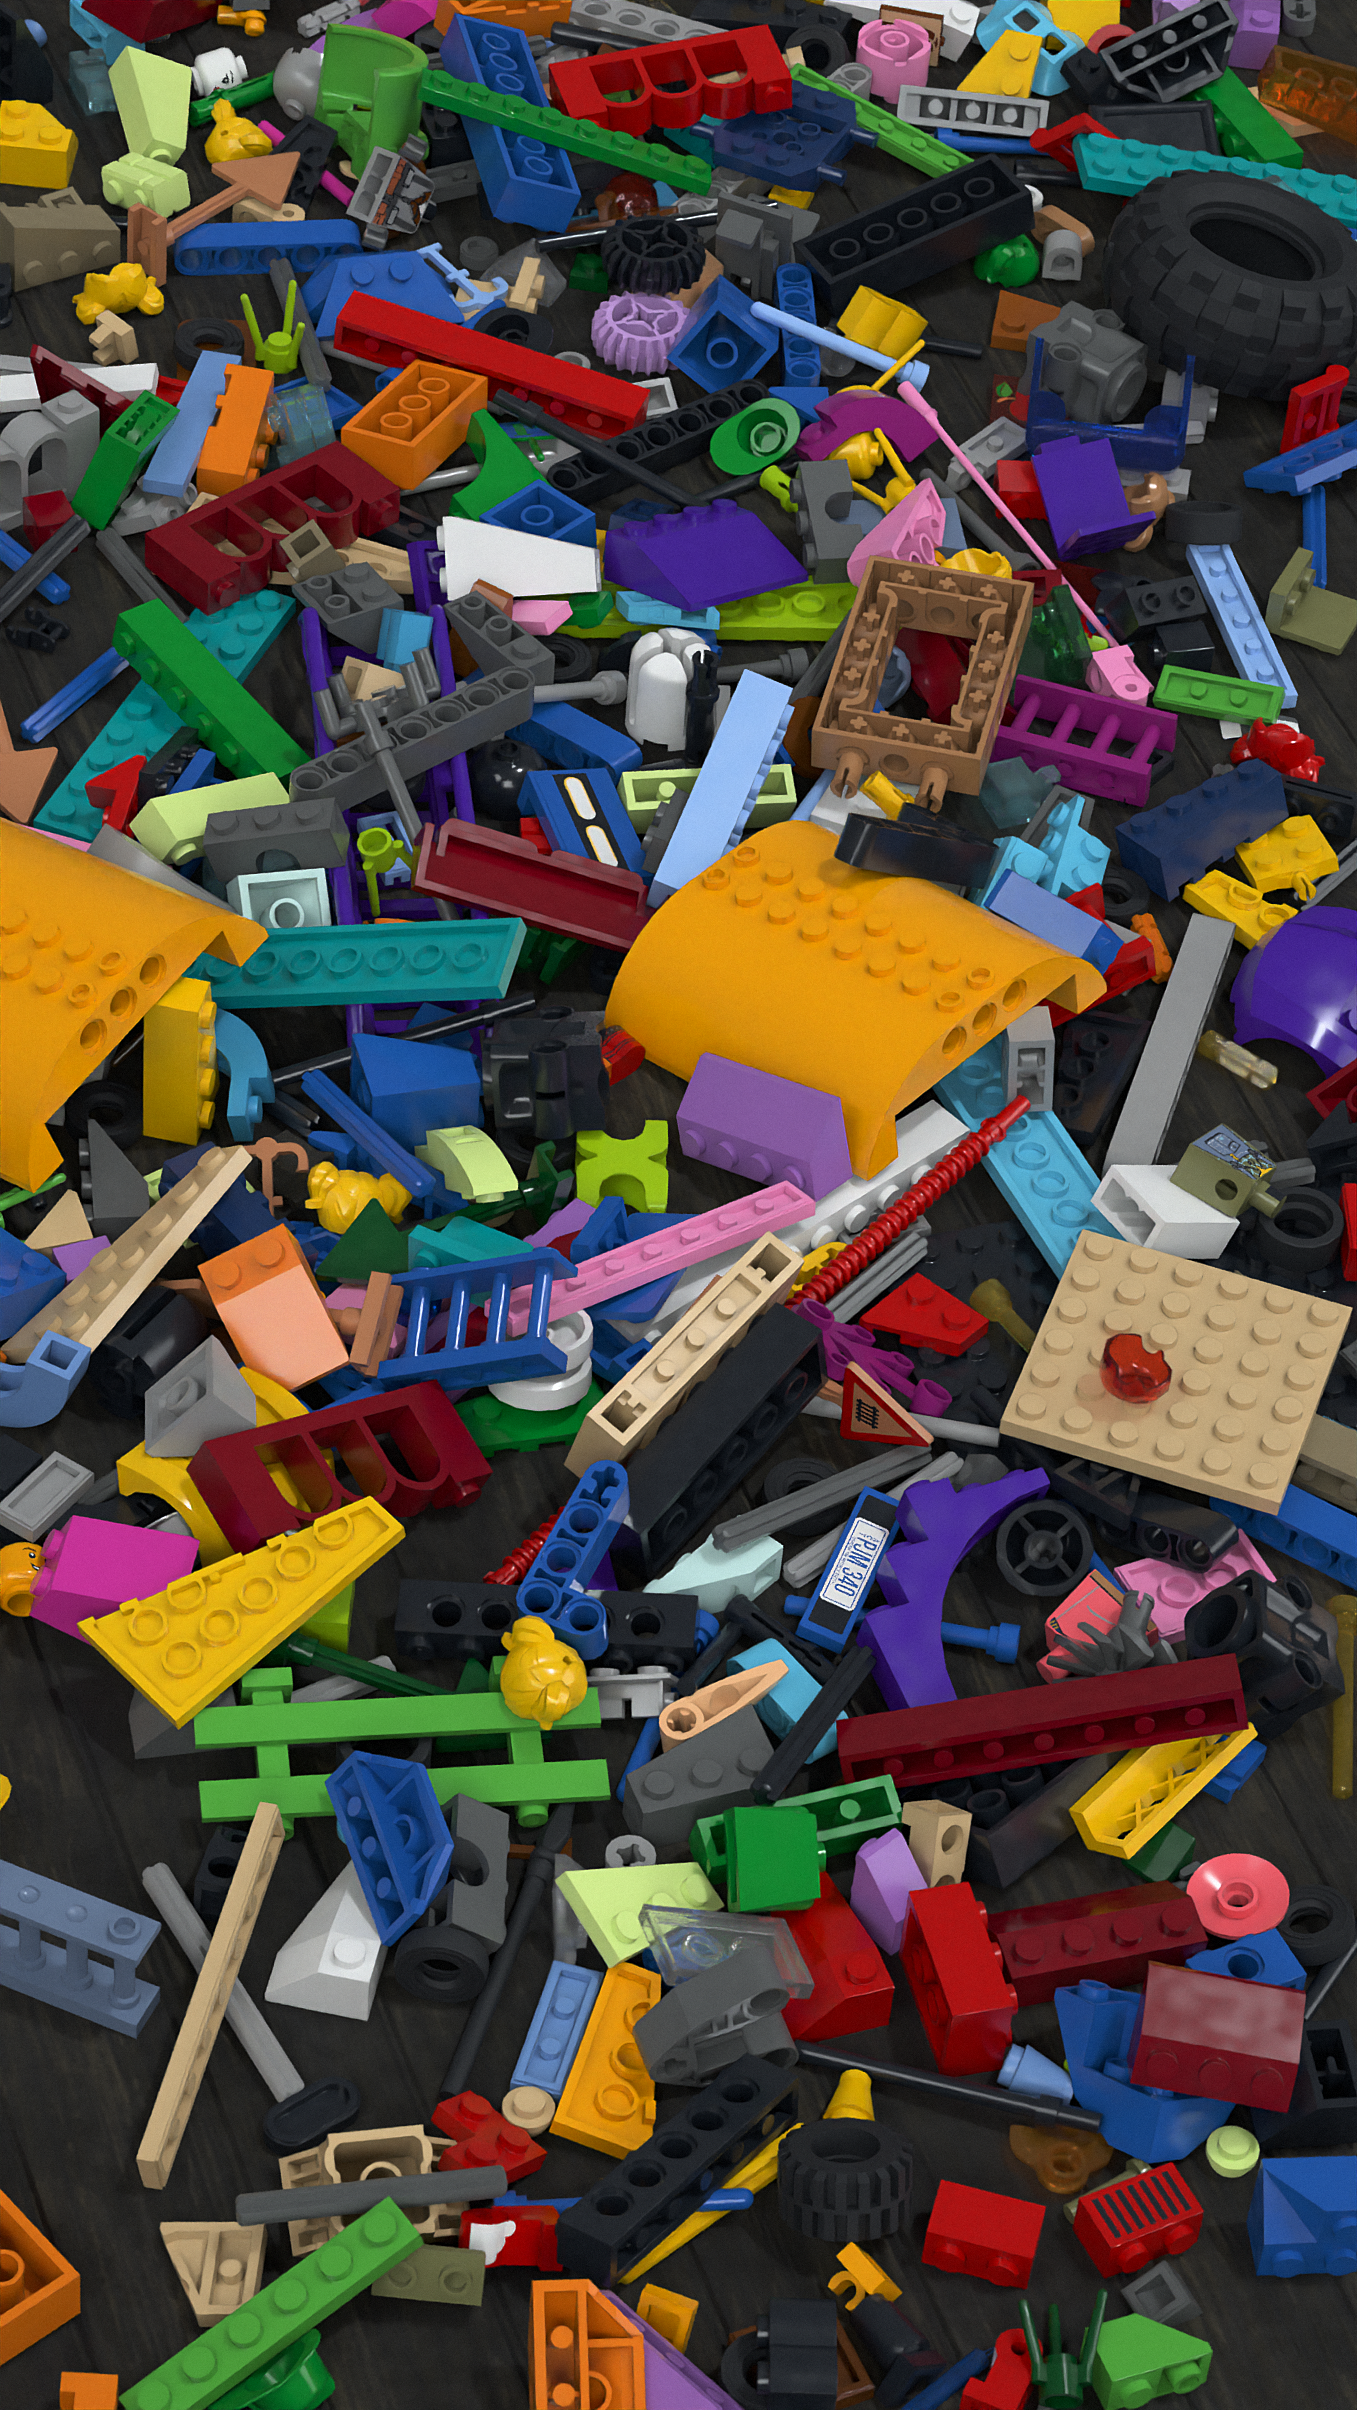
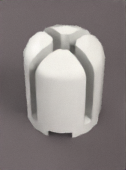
[625,627,711,751]

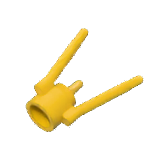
[851,428,917,515]

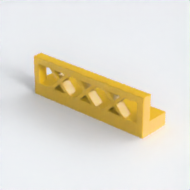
[1069,1722,1258,1860]

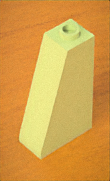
[108,45,192,166]

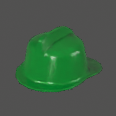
[710,398,800,476]
[207,2328,336,2410]

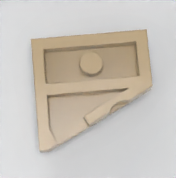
[160,2222,268,2327]

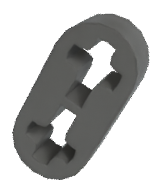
[1280,0,1316,37]

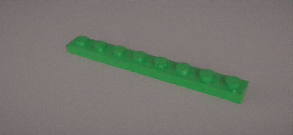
[417,68,711,197]

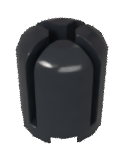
[86,1285,211,1420]

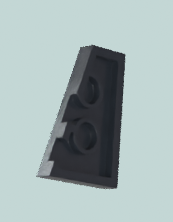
[136,726,203,841]

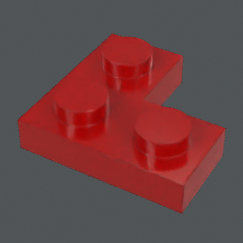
[431,2090,548,2184]

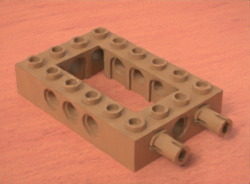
[811,555,1034,813]

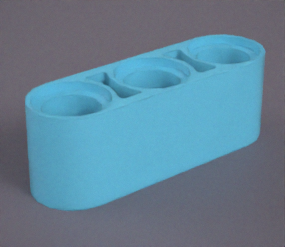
[726,1638,848,1764]

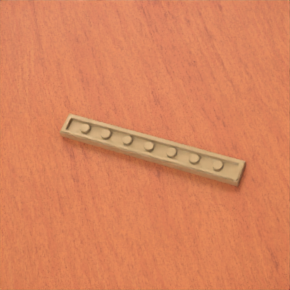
[136,1802,285,2190]

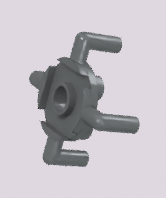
[313,646,441,740]

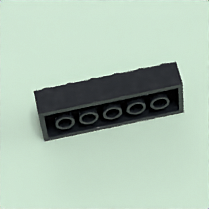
[793,152,1036,319]
[599,1302,828,1584]

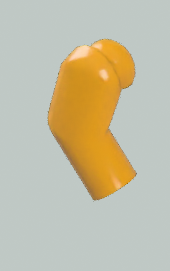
[217,5,267,37]

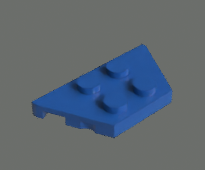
[315,251,465,342]

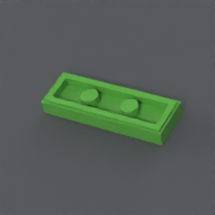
[1153,665,1286,726]

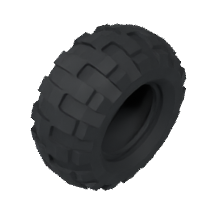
[1101,169,1357,401]

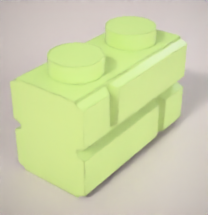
[101,152,191,218]

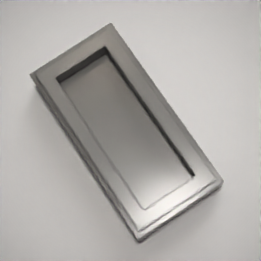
[0,1451,94,1543]

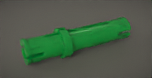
[188,70,275,127]

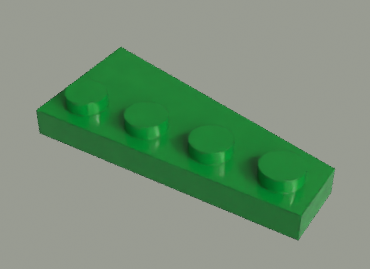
[453,1377,605,1458]

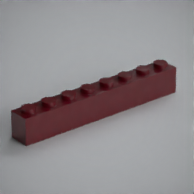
[836,1653,1249,1788]

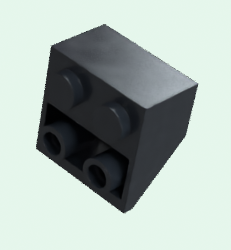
[1246,2019,1357,2150]

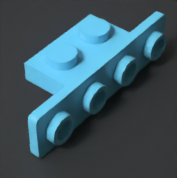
[1036,794,1111,899]

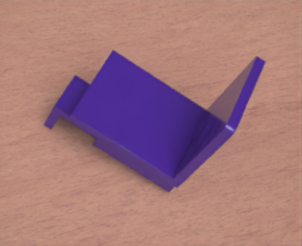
[1030,435,1156,562]

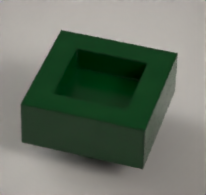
[569,253,611,294]

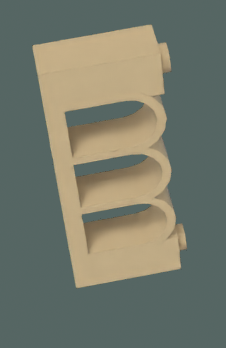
[564,1230,805,1479]

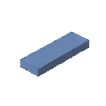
[510,1960,604,2106]

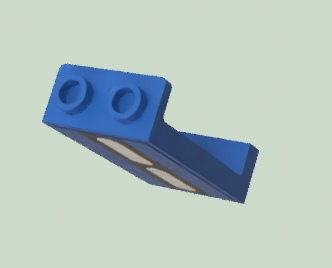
[517,768,655,898]

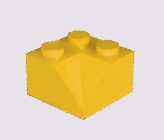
[0,100,78,189]

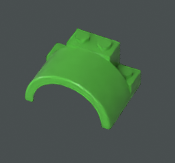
[314,23,429,180]

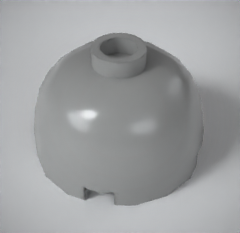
[273,48,323,120]

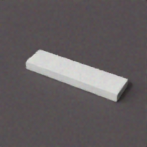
[0,363,159,413]

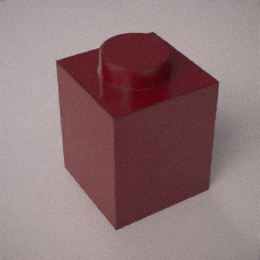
[23,490,78,553]

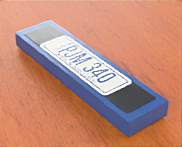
[795,1486,900,1654]

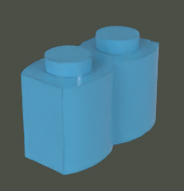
[376,608,434,673]

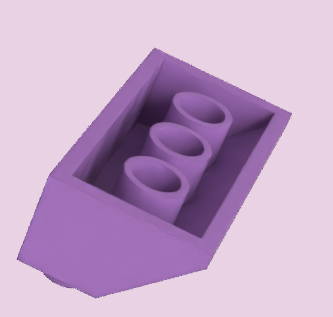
[676,1052,853,1202]

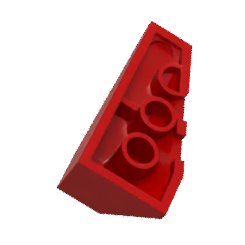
[770,1871,895,2043]

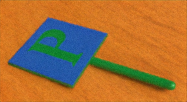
[498,421,558,462]

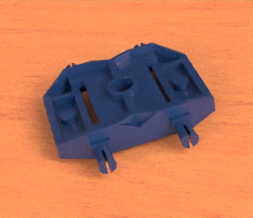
[690,80,879,192]

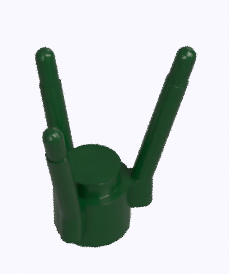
[1018,2289,1108,2410]

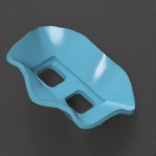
[976,0,1085,96]

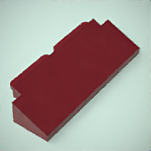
[410,818,671,954]

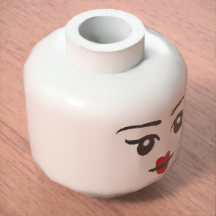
[191,48,248,98]

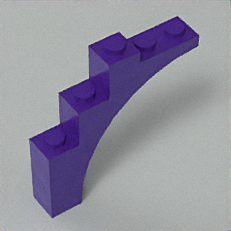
[855,1467,1050,1711]

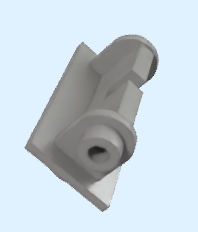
[587,1666,679,1720]

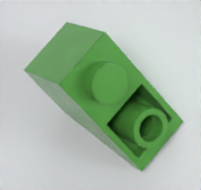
[1079,2313,1213,2410]

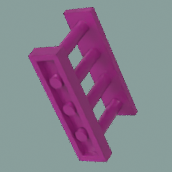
[988,674,1178,807]

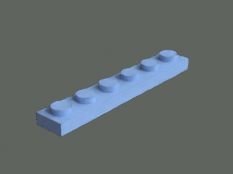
[1185,544,1298,709]

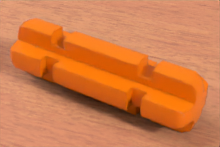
[1130,913,1174,984]

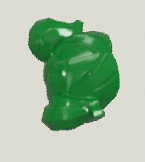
[973,234,1040,288]

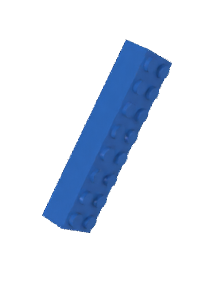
[439,13,581,234]

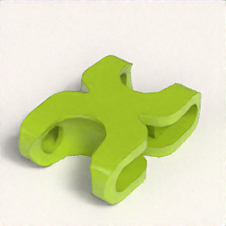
[574,1120,668,1213]

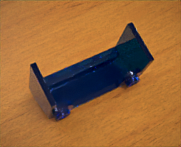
[1024,338,1195,475]

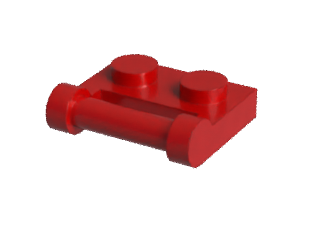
[1030,112,1121,172]
[1280,365,1350,454]

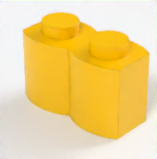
[836,285,928,360]

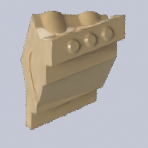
[279,2125,470,2258]

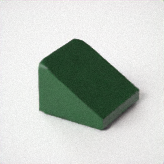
[1121,1820,1196,1883]

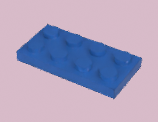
[1243,420,1357,496]

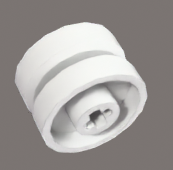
[487,1309,593,1411]

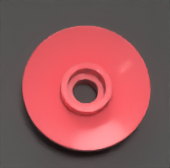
[1186,1853,1289,1940]

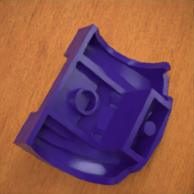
[1230,905,1357,1079]

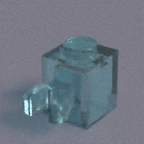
[978,756,1061,829]

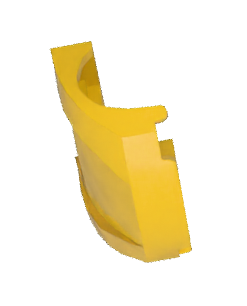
[116,1366,335,1569]

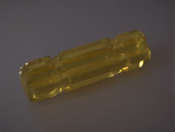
[1197,1030,1279,1090]

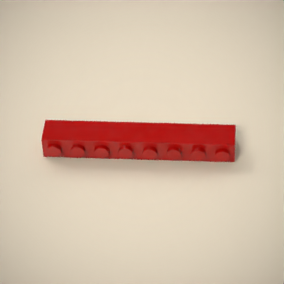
[333,290,651,440]

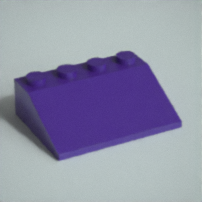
[604,499,809,612]

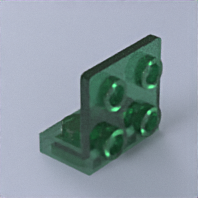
[1010,584,1093,693]

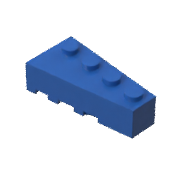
[0,1227,67,1341]

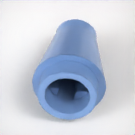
[996,2044,1074,2105]

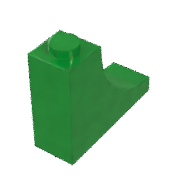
[70,390,180,531]
[447,408,552,522]

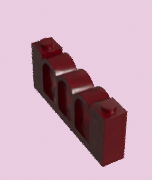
[145,440,400,616]
[186,1379,493,1556]

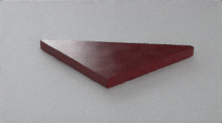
[30,344,160,452]

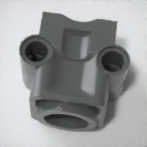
[1017,300,1148,429]

